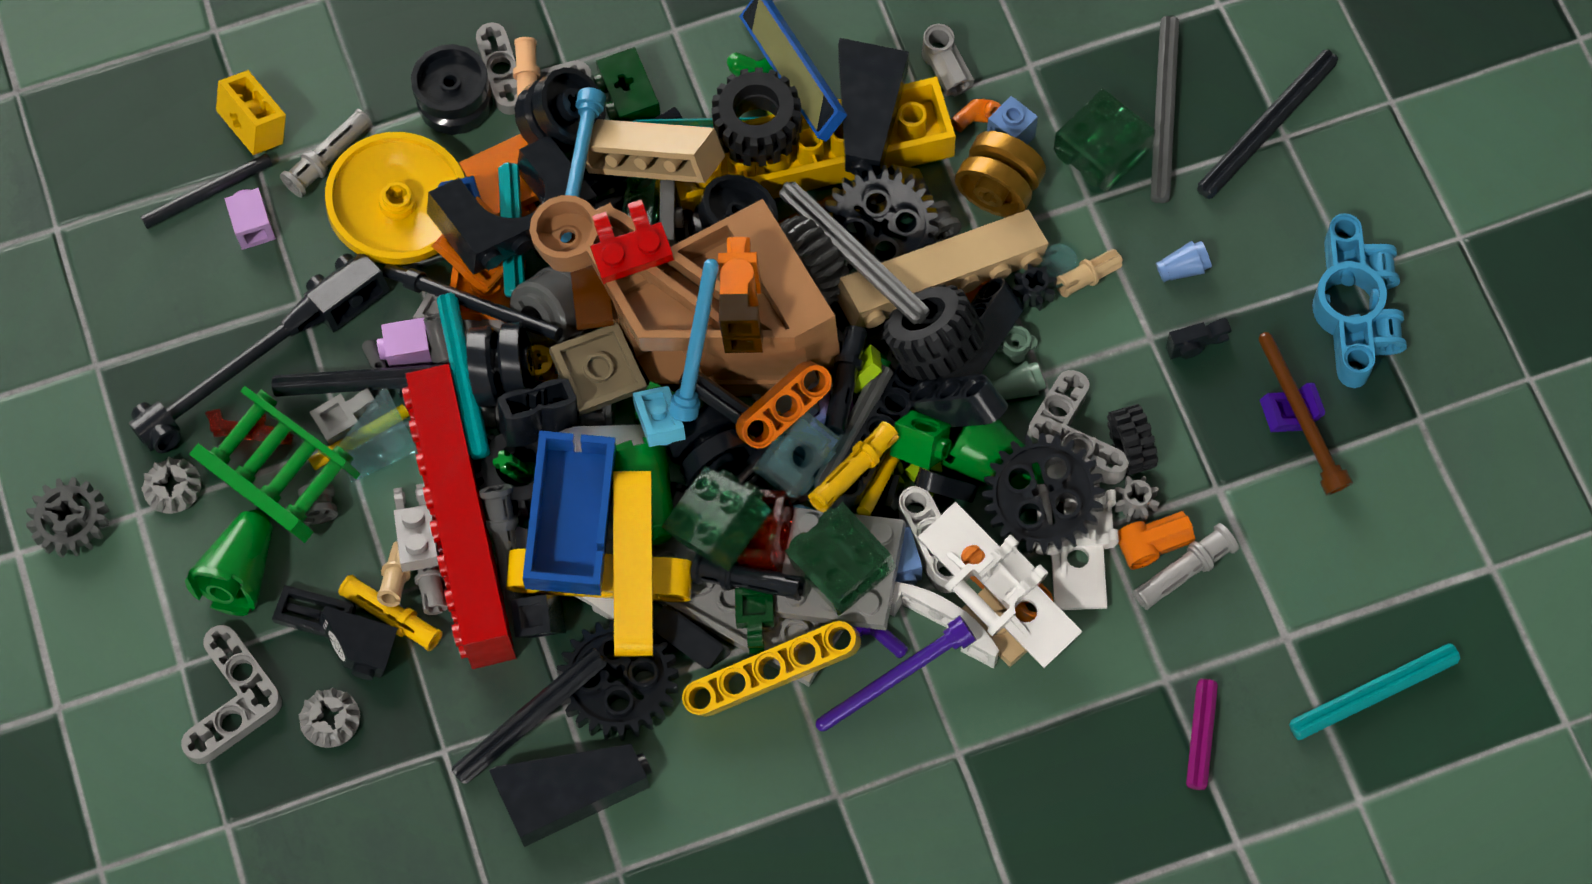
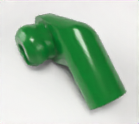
[727,52,773,77]

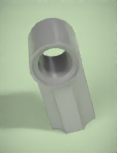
[922,23,974,97]

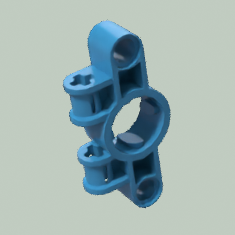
[1312,213,1407,388]

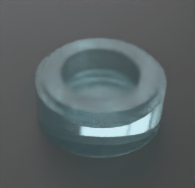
[1041,244,1077,278]

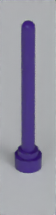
[815,615,977,732]

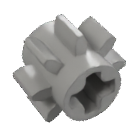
[1114,476,1159,523]

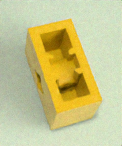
[216,70,286,155]

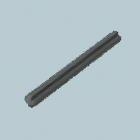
[1150,16,1179,204]
[779,181,930,324]

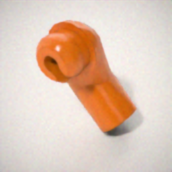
[951,99,1001,132]

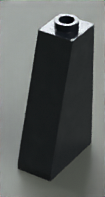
[838,38,909,177]
[489,744,652,847]

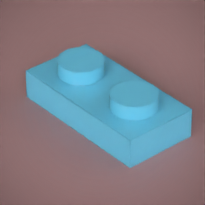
[632,386,686,447]

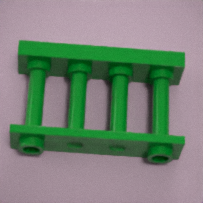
[189,386,360,543]

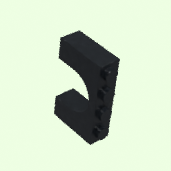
[427,135,597,275]

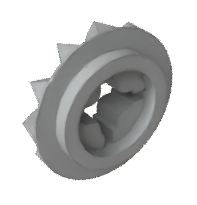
[141,457,201,514]
[298,687,360,748]

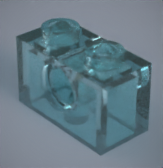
[752,412,840,498]

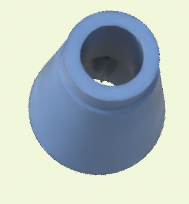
[1156,241,1212,282]

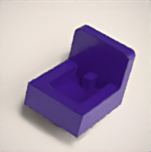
[1260,382,1325,432]

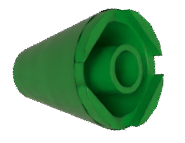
[941,419,1044,490]
[612,437,676,545]
[185,510,273,616]

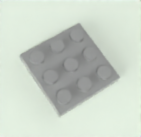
[774,507,906,630]

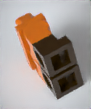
[718,237,763,353]

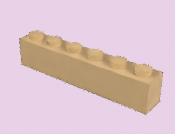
[837,209,1049,329]

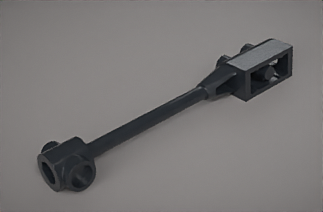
[128,253,390,453]

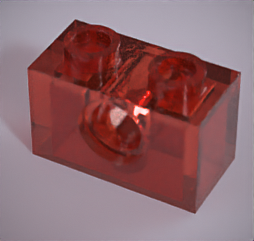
[734,489,795,573]

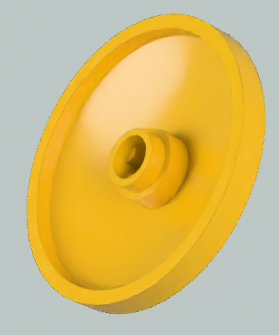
[325,132,465,265]

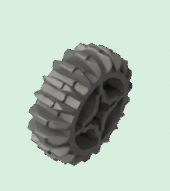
[779,215,849,306]

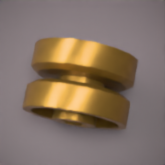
[955,131,1046,218]

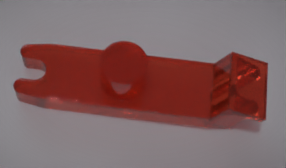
[205,409,294,444]

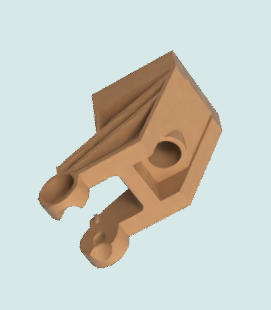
[529,195,840,397]

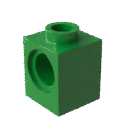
[890,410,952,470]

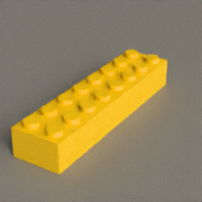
[675,76,956,212]

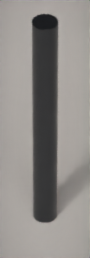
[140,153,273,229]

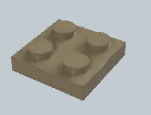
[549,322,647,417]

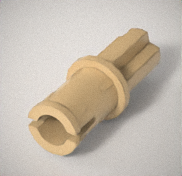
[1056,249,1123,298]
[377,542,411,607]

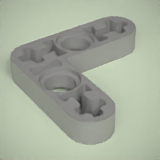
[476,22,592,115]
[1027,370,1129,484]
[181,625,282,764]

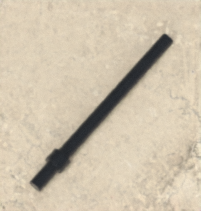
[383,264,563,342]

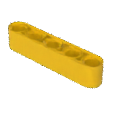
[613,471,653,656]
[506,549,692,602]
[682,621,861,717]

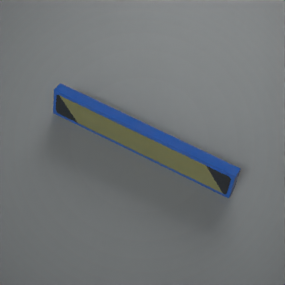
[739,0,847,142]

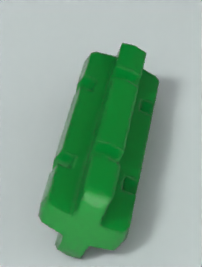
[493,450,535,486]

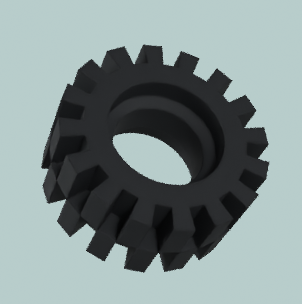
[1107,404,1158,476]

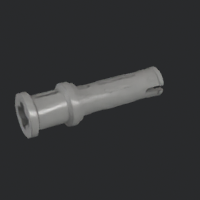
[280,109,373,198]
[1133,523,1239,610]

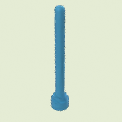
[561,87,606,243]
[668,259,719,422]

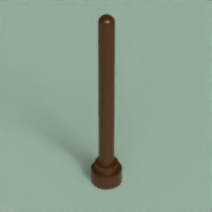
[1259,332,1353,496]

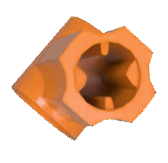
[1118,511,1196,570]

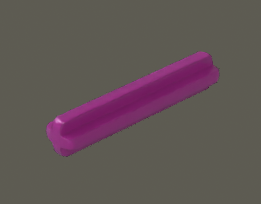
[1186,679,1218,790]

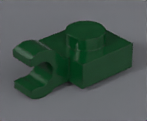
[735,588,774,656]

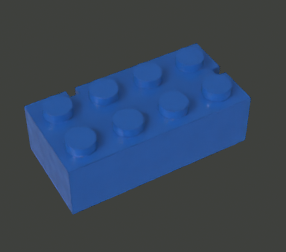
[523,431,616,596]

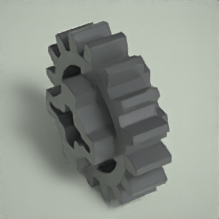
[26,477,109,558]

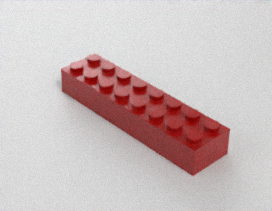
[402,364,516,669]

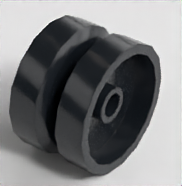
[411,44,493,135]
[514,67,606,153]
[688,174,778,237]
[466,321,535,407]
[665,405,756,492]

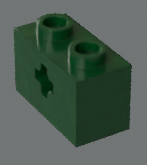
[593,47,660,122]

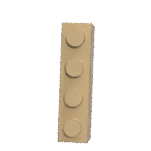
[586,119,725,183]

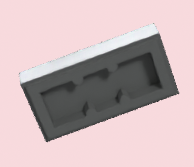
[660,180,684,246]

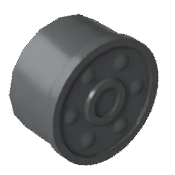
[509,266,587,349]

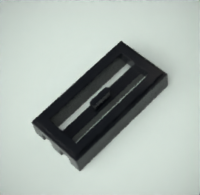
[272,585,356,638]

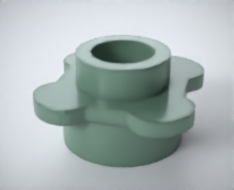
[997,324,1037,364]

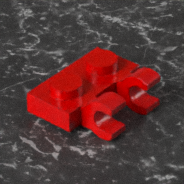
[590,199,674,284]

